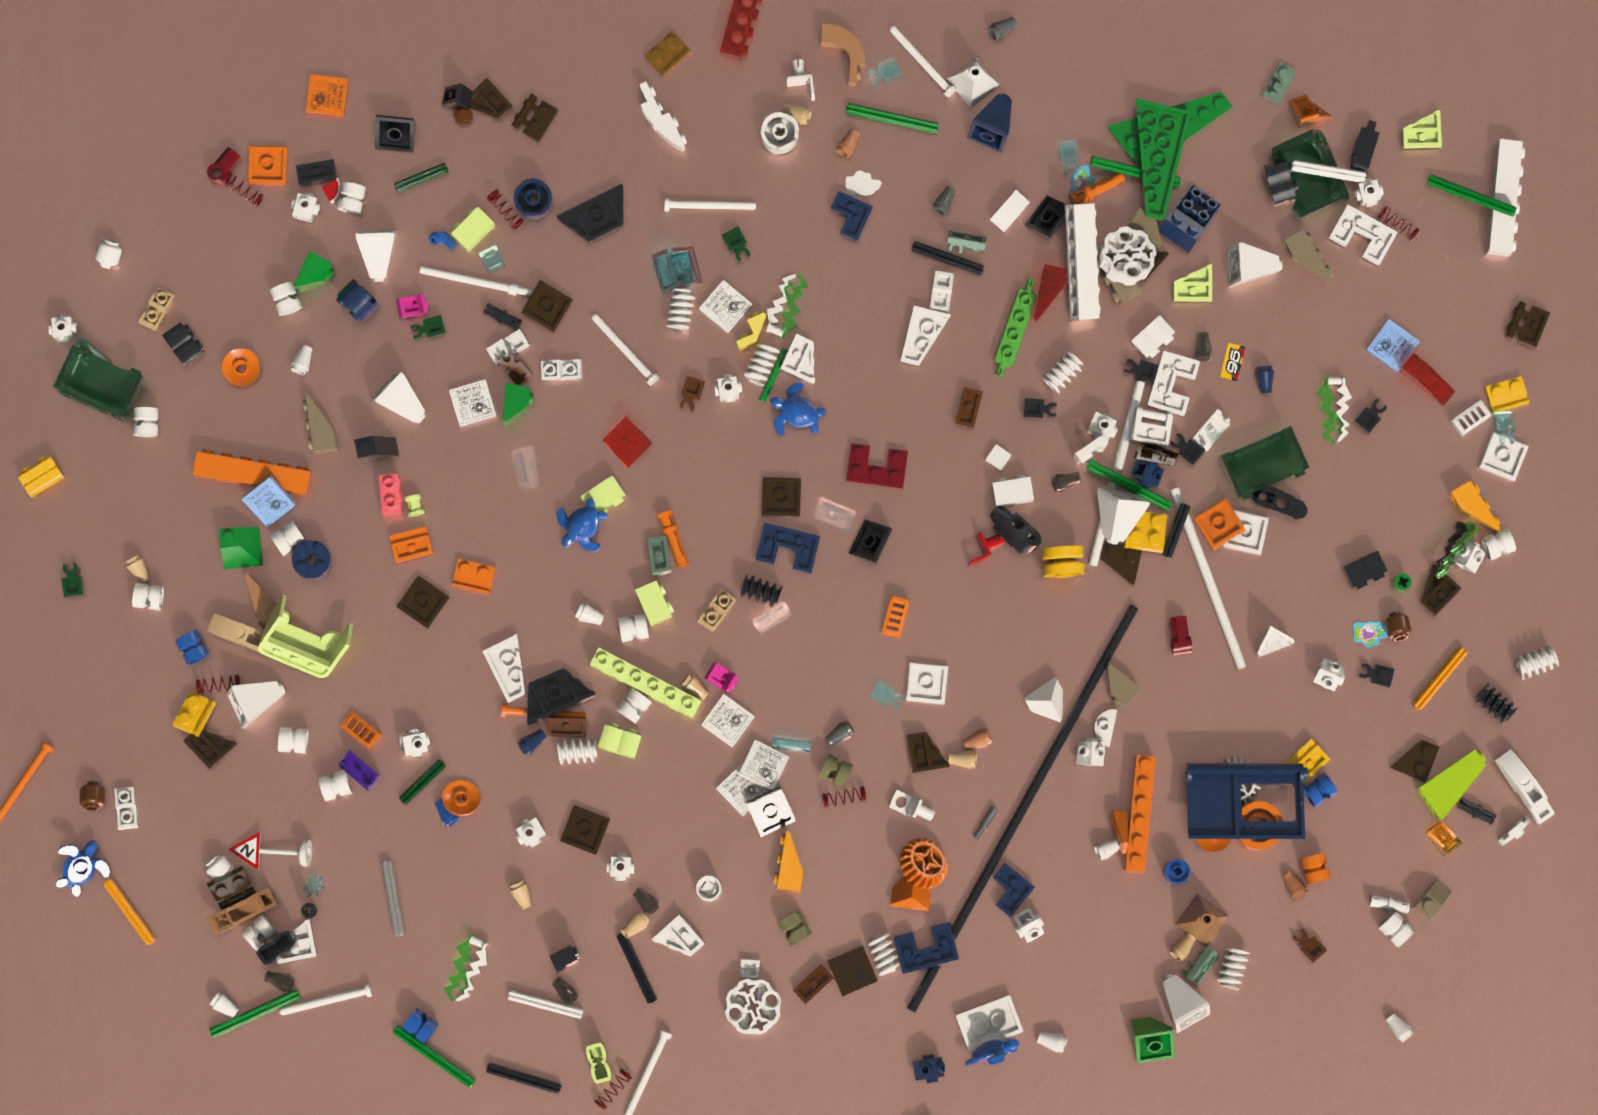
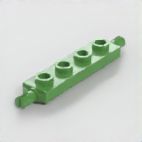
[993,278,1037,377]

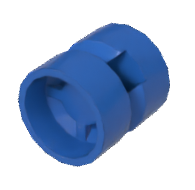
[175,630,210,665]
[1303,772,1338,808]
[1163,859,1190,885]
[402,1008,439,1044]

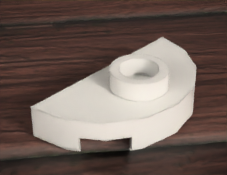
[1094,709,1117,747]
[1498,815,1531,846]

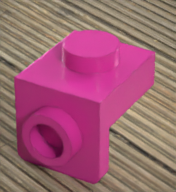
[396,293,428,318]
[704,662,738,692]

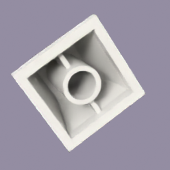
[946,56,1000,108]
[356,229,397,282]
[1226,243,1282,287]
[371,371,426,423]
[1097,488,1150,544]
[227,681,285,729]
[1162,974,1210,1033]

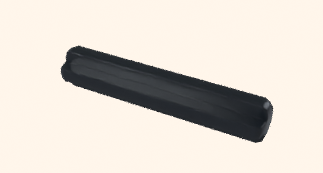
[1162,503,1191,558]

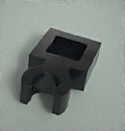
[1123,359,1159,384]
[1023,398,1057,419]
[1354,399,1387,434]
[1170,433,1206,466]
[1359,664,1395,688]

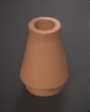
[836,129,860,158]
[962,728,992,750]
[1283,871,1309,901]

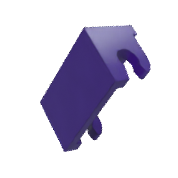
[339,750,380,791]

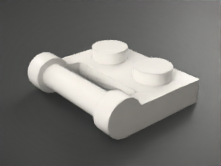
[1130,406,1173,447]
[1073,436,1108,464]

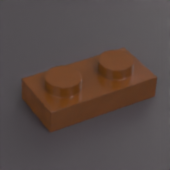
[955,387,983,429]
[547,716,586,738]
[793,964,835,1005]

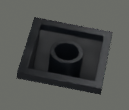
[375,115,416,152]
[1025,195,1067,243]
[849,519,892,566]

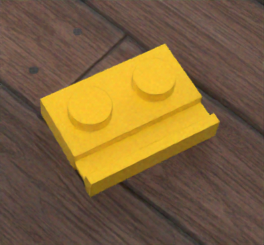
[1484,376,1530,414]
[173,691,216,737]
[1285,739,1330,784]

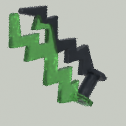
[1433,521,1479,579]

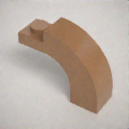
[821,24,865,86]
[206,888,277,935]

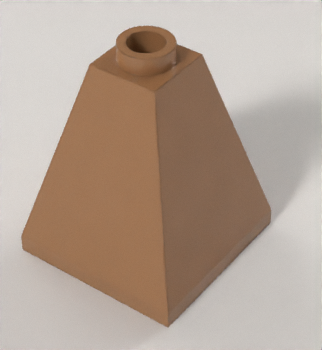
[1175,893,1229,947]

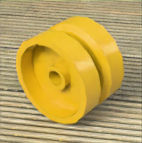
[1041,546,1085,578]

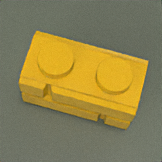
[18,456,65,497]

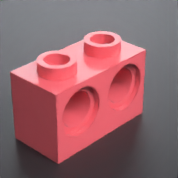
[379,474,403,516]

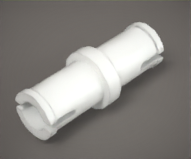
[1369,894,1410,914]

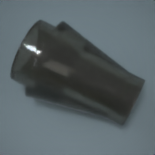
[1195,332,1214,361]
[1051,472,1081,492]
[632,887,661,915]
[264,971,295,992]
[552,977,580,1006]

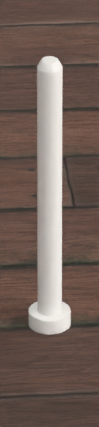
[889,26,957,98]
[665,198,756,211]
[591,314,660,386]
[279,983,372,1015]
[624,1029,672,1115]

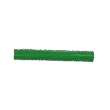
[758,348,788,403]

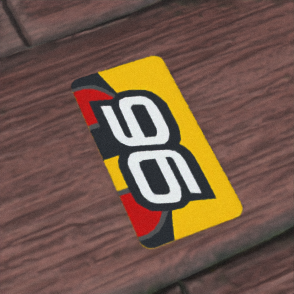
[1220,343,1245,381]

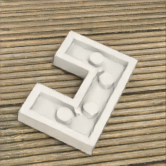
[1329,205,1398,266]
[1147,351,1200,417]

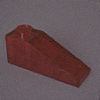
[1033,264,1068,323]
[1399,353,1455,406]

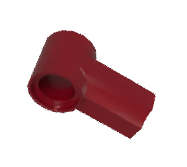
[207,147,241,185]
[1170,616,1193,655]

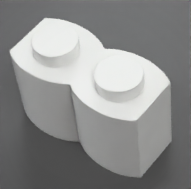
[1131,315,1175,359]

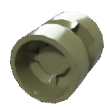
[818,754,853,787]
[777,910,812,946]

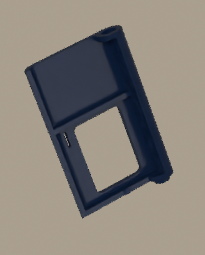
[1186,763,1308,839]

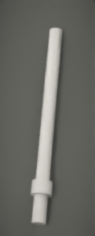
[420,266,533,297]

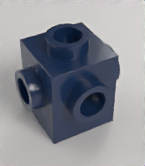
[1130,459,1164,488]
[913,1054,945,1083]

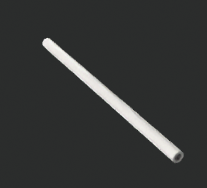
[1088,381,1145,566]
[1170,487,1246,669]

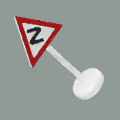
[228,832,312,870]

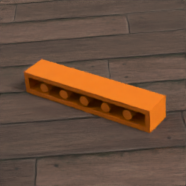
[193,449,312,496]
[1124,755,1156,873]

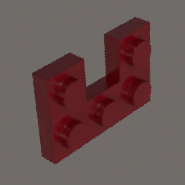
[846,443,908,490]

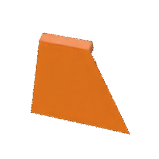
[1289,95,1333,128]
[890,876,931,911]

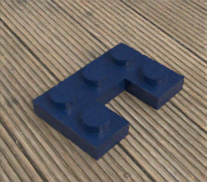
[755,523,820,574]
[894,922,960,975]

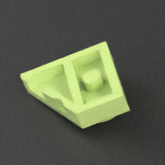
[1402,110,1442,148]
[1173,264,1212,302]

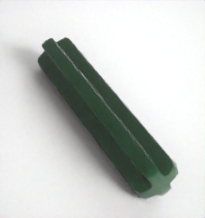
[394,163,448,193]
[399,759,446,805]

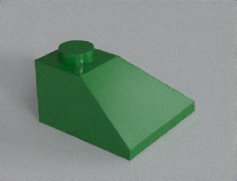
[293,251,335,293]
[502,383,534,426]
[218,527,263,570]
[1131,1017,1175,1063]

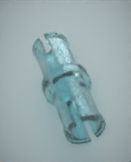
[772,736,812,753]

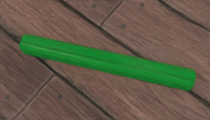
[846,103,939,133]
[1090,156,1181,187]
[1427,175,1517,217]
[1086,460,1173,511]
[209,989,300,1038]
[393,1025,475,1088]

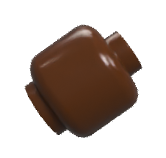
[1384,612,1412,641]
[79,781,105,811]

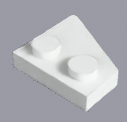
[780,334,815,384]
[652,914,705,957]
[278,919,317,964]

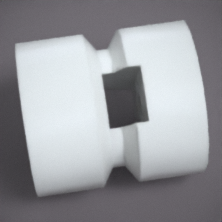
[337,182,366,214]
[270,282,302,316]
[133,407,159,437]
[270,521,306,556]
[1481,528,1516,561]
[132,582,164,610]
[618,613,649,642]
[616,688,652,724]
[278,727,308,754]
[318,769,352,801]
[696,876,721,901]
[1378,911,1415,948]
[241,914,278,951]

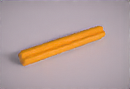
[1413,647,1467,710]
[103,879,155,945]

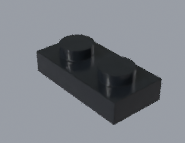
[296,159,337,185]

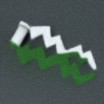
[766,274,808,338]
[1317,376,1352,444]
[444,934,488,1001]

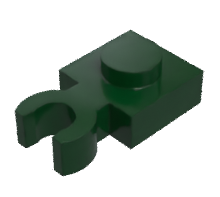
[721,226,750,263]
[410,315,446,340]
[62,563,84,598]

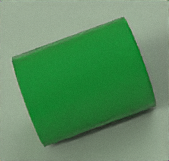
[1392,573,1412,592]

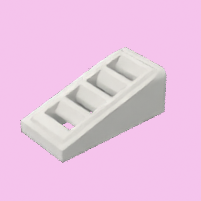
[1450,400,1492,437]

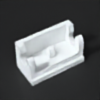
[1192,409,1231,453]

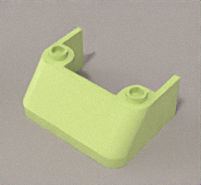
[258,594,353,678]

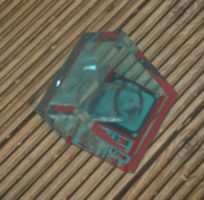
[652,246,703,292]

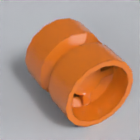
[1300,853,1331,885]

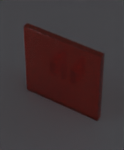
[603,415,653,468]

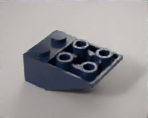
[1159,183,1222,253]

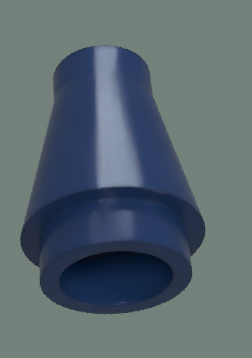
[1255,365,1274,393]
[517,729,547,755]

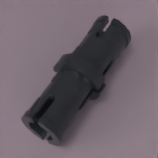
[483,302,522,331]
[1457,797,1497,826]
[301,903,317,918]

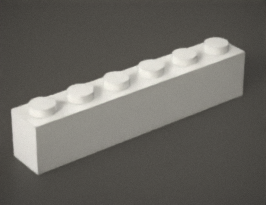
[1486,139,1525,256]
[1065,204,1101,320]

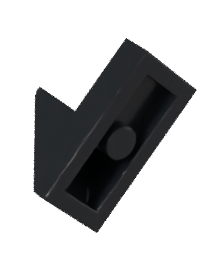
[442,83,473,109]

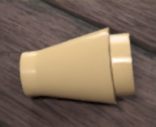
[782,105,812,125]
[125,554,150,583]
[680,674,709,701]
[949,750,977,769]
[509,879,532,910]
[621,911,649,939]
[1170,932,1196,962]

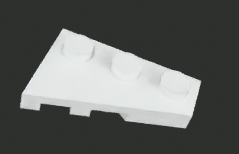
[900,306,951,366]
[482,634,526,703]

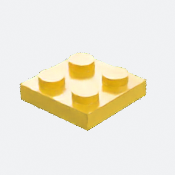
[1125,512,1167,553]

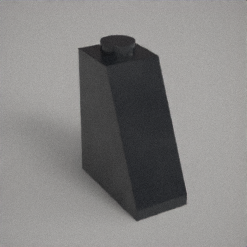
[354,436,400,464]

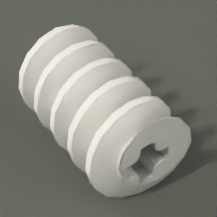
[666,288,695,330]
[743,344,780,387]
[1043,351,1083,393]
[1516,645,1559,680]
[557,737,597,764]
[868,933,900,976]
[1217,948,1250,991]

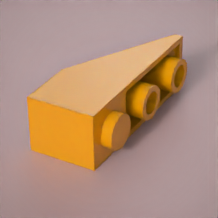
[1448,480,1501,533]
[774,831,803,892]

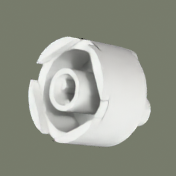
[761,112,799,154]

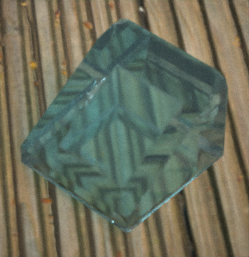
[479,245,505,273]

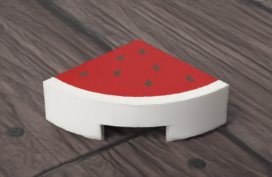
[322,178,341,205]

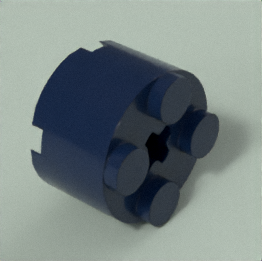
[514,178,553,220]
[336,279,380,322]
[292,540,333,581]

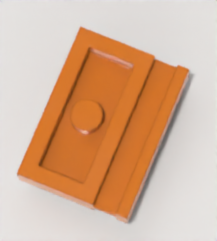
[389,526,433,563]
[452,558,496,595]

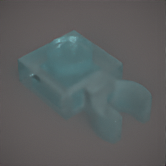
[867,58,902,86]
[1058,140,1080,175]
[1493,411,1516,445]
[870,681,906,711]

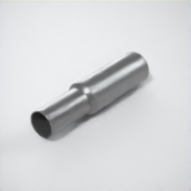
[973,806,998,839]

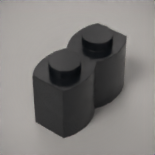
[1264,159,1299,204]
[162,322,204,368]
[1342,550,1388,590]
[256,931,299,965]
[549,945,581,973]

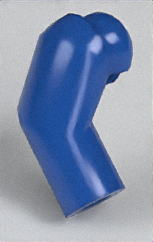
[428,231,457,250]

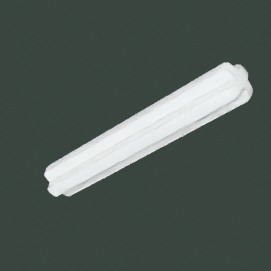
[1291,160,1366,183]
[508,990,583,1019]

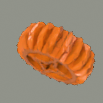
[898,838,949,889]

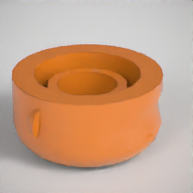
[1238,801,1283,850]

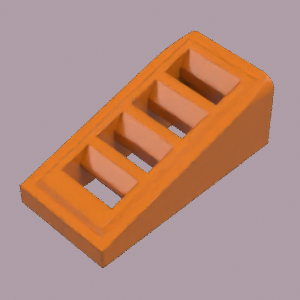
[881,596,910,639]
[340,711,382,750]
[1111,810,1128,853]

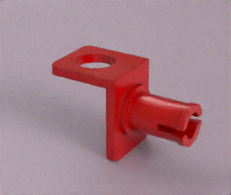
[967,532,1005,566]

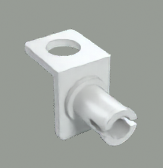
[787,59,815,101]
[889,790,935,821]

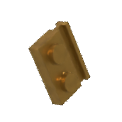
[644,30,691,77]

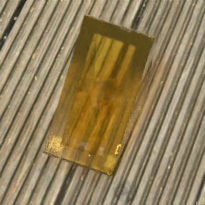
[1425,821,1463,856]

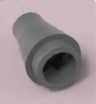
[988,17,1017,41]
[932,186,956,216]
[825,720,855,747]

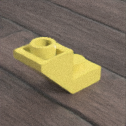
[736,312,766,351]

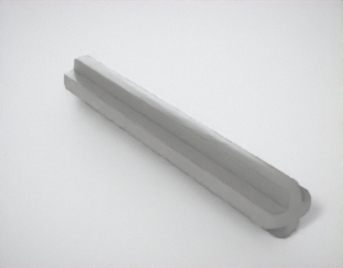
[381,860,404,936]

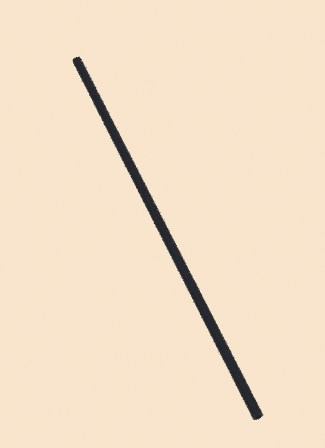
[907,604,1138,1013]

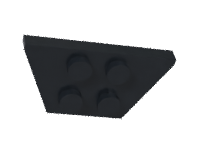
[556,184,623,243]
[527,668,596,726]

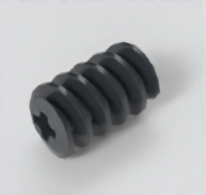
[741,574,783,608]
[1476,682,1518,724]

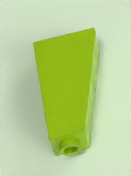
[1416,749,1486,821]

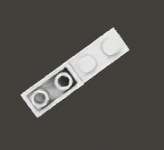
[639,82,687,151]
[1495,749,1555,824]

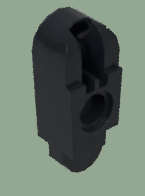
[1350,120,1380,174]
[1251,484,1308,521]
[990,506,1042,554]

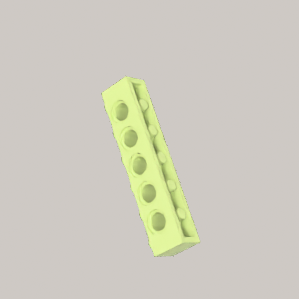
[590,648,702,719]

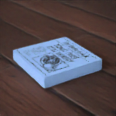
[1367,319,1420,372]
[242,475,296,527]

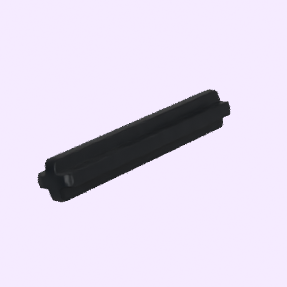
[912,241,984,275]
[617,933,657,1004]
[486,1063,562,1094]

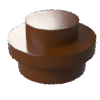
[454,107,473,125]

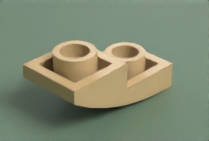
[139,287,175,332]
[697,588,737,633]

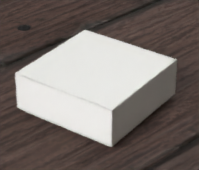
[985,444,1012,471]
[739,958,760,979]

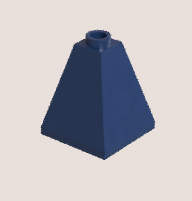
[967,94,1012,153]

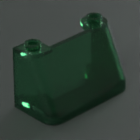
[1271,129,1349,218]
[53,345,144,423]
[1218,426,1310,501]

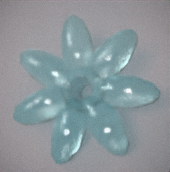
[303,873,324,897]

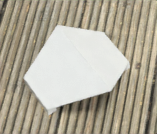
[1255,626,1295,657]
[1024,677,1063,723]

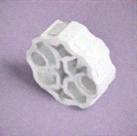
[1098,227,1156,286]
[725,979,781,1035]

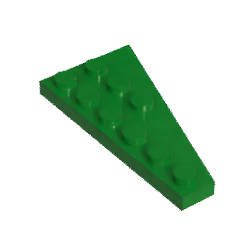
[1107,92,1233,167]
[1135,98,1191,221]

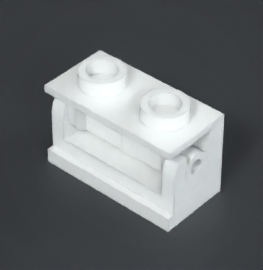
[991,475,1034,507]

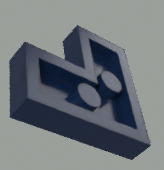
[831,191,873,242]
[993,863,1035,917]

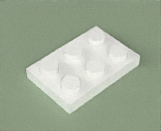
[955,995,1024,1052]

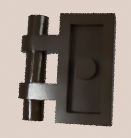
[511,94,559,143]
[1506,301,1550,348]
[207,866,256,910]

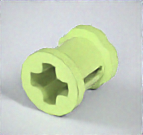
[404,494,425,517]

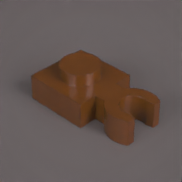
[500,350,532,385]
[680,376,705,412]
[1293,929,1327,964]

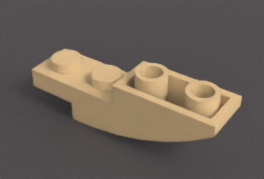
[207,613,263,654]

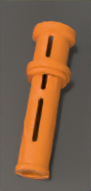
[1068,173,1125,204]
[656,509,689,568]

